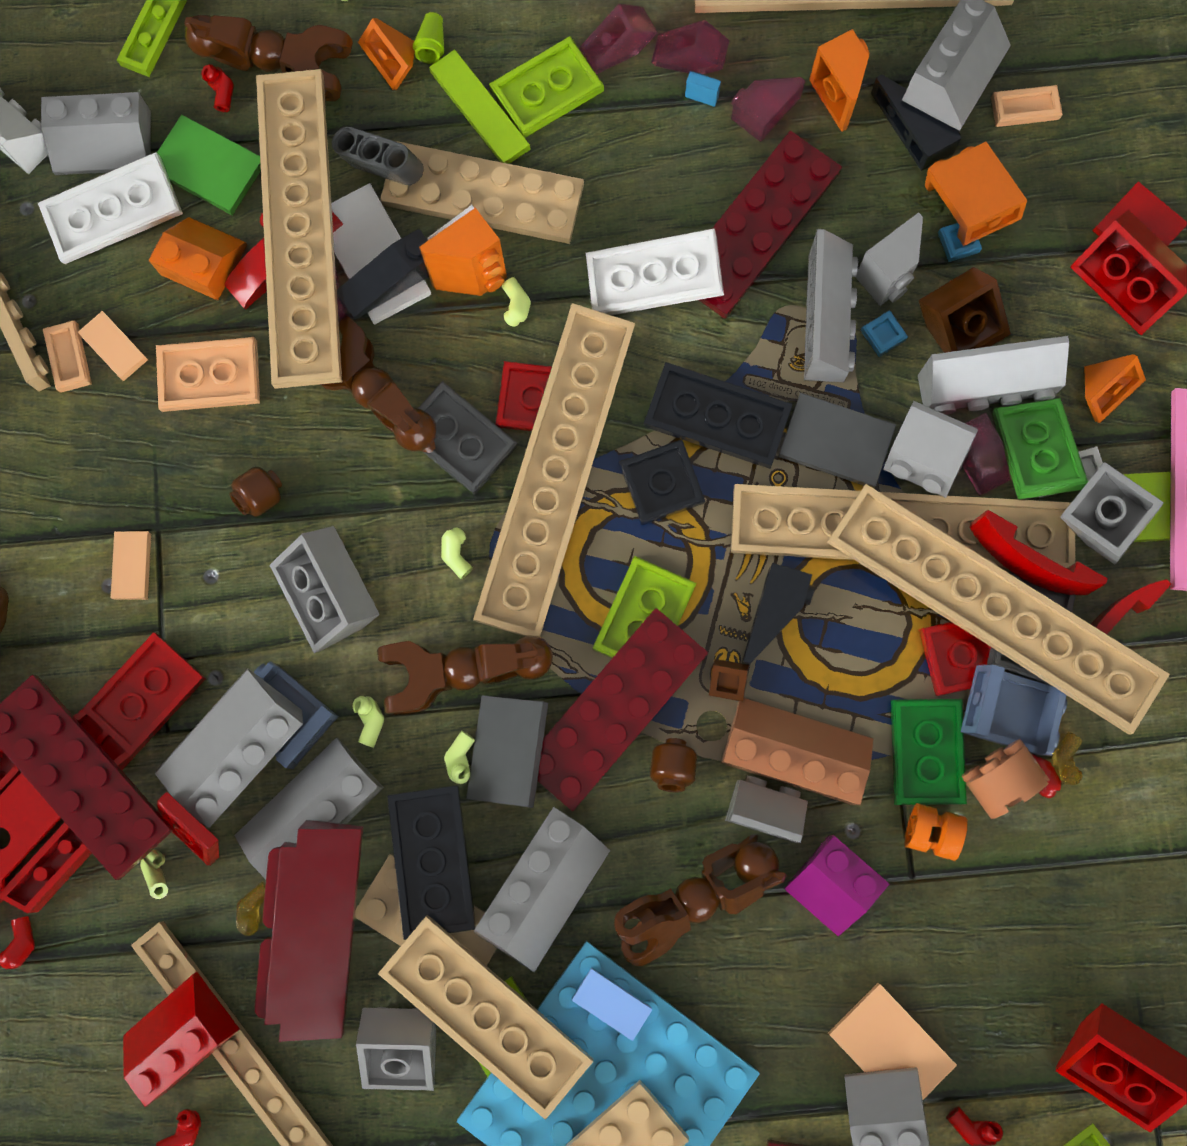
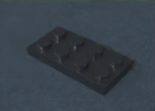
[644,362,793,469]
[387,785,476,940]

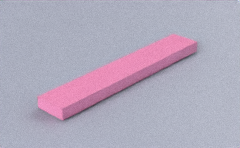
[1170,388,1187,591]

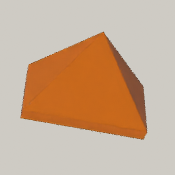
[358,18,415,90]
[1084,354,1146,423]

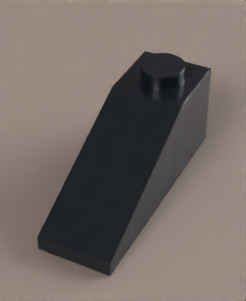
[871,75,961,171]
[337,229,429,320]
[741,563,815,665]

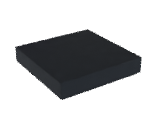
[619,440,705,525]

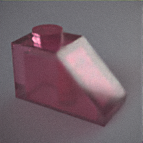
[579,4,658,74]
[651,20,730,75]
[731,77,805,142]
[962,413,1010,496]

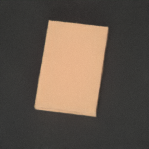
[156,337,260,412]
[828,983,957,1100]

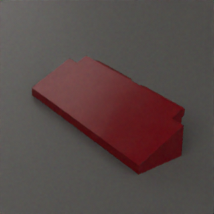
[255,820,363,1042]

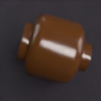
[229,467,282,517]
[650,738,697,793]

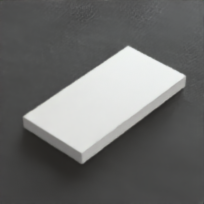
[38,152,183,264]
[331,183,432,325]
[586,229,724,315]

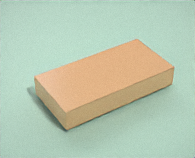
[991,85,1063,127]
[78,311,148,381]
[43,320,92,393]
[111,531,151,600]

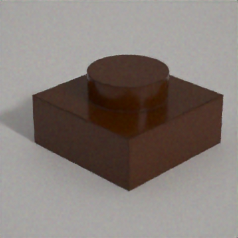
[709,659,749,702]

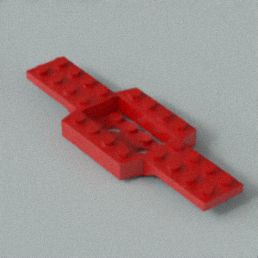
[0,632,206,914]

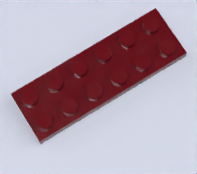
[699,131,842,319]
[537,608,709,812]
[0,674,174,880]

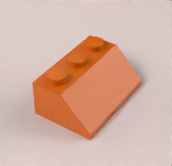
[419,208,507,296]

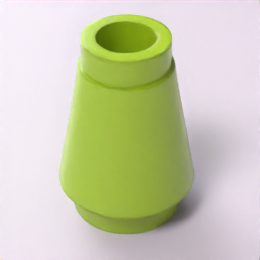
[413,12,444,64]

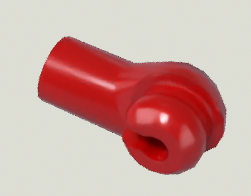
[201,64,234,112]
[1032,754,1061,798]
[0,916,35,969]
[946,1106,1003,1146]
[156,1109,201,1146]

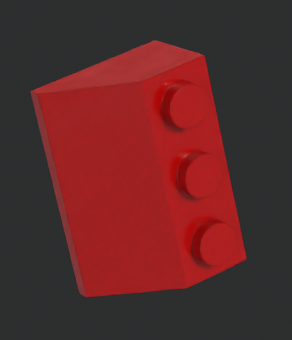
[1070,210,1187,335]
[123,972,240,1107]
[1055,1003,1187,1132]

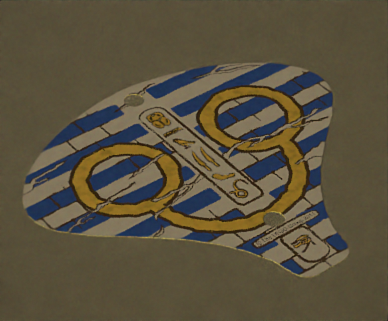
[489,305,971,761]

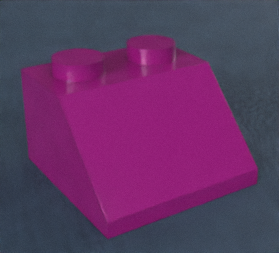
[783,835,889,936]

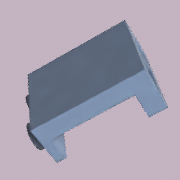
[254,661,339,769]
[961,664,1067,756]

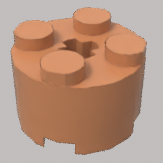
[961,739,1050,819]

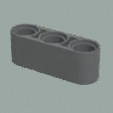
[331,127,424,185]

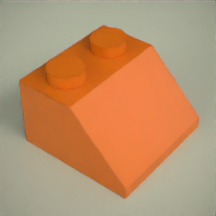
[809,29,869,132]
[148,217,247,300]

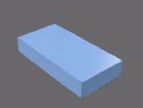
[572,968,653,1041]

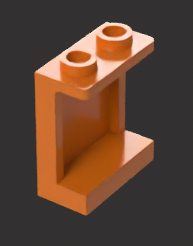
[925,142,1027,246]

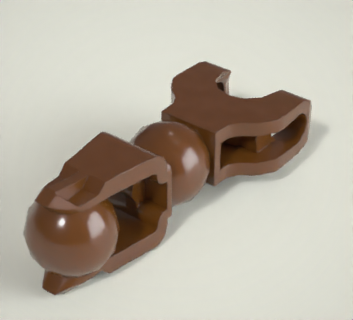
[184,15,353,101]
[321,315,436,453]
[377,636,553,715]
[614,834,786,966]

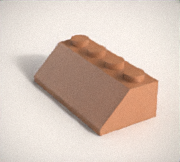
[720,698,873,806]

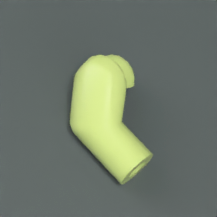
[502,277,531,327]
[441,527,473,579]
[352,696,384,748]
[444,730,475,784]
[140,849,168,899]

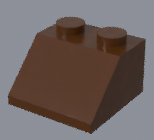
[918,267,1011,353]

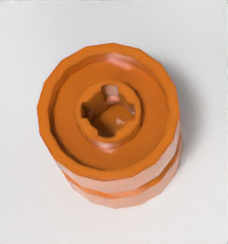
[904,803,967,861]

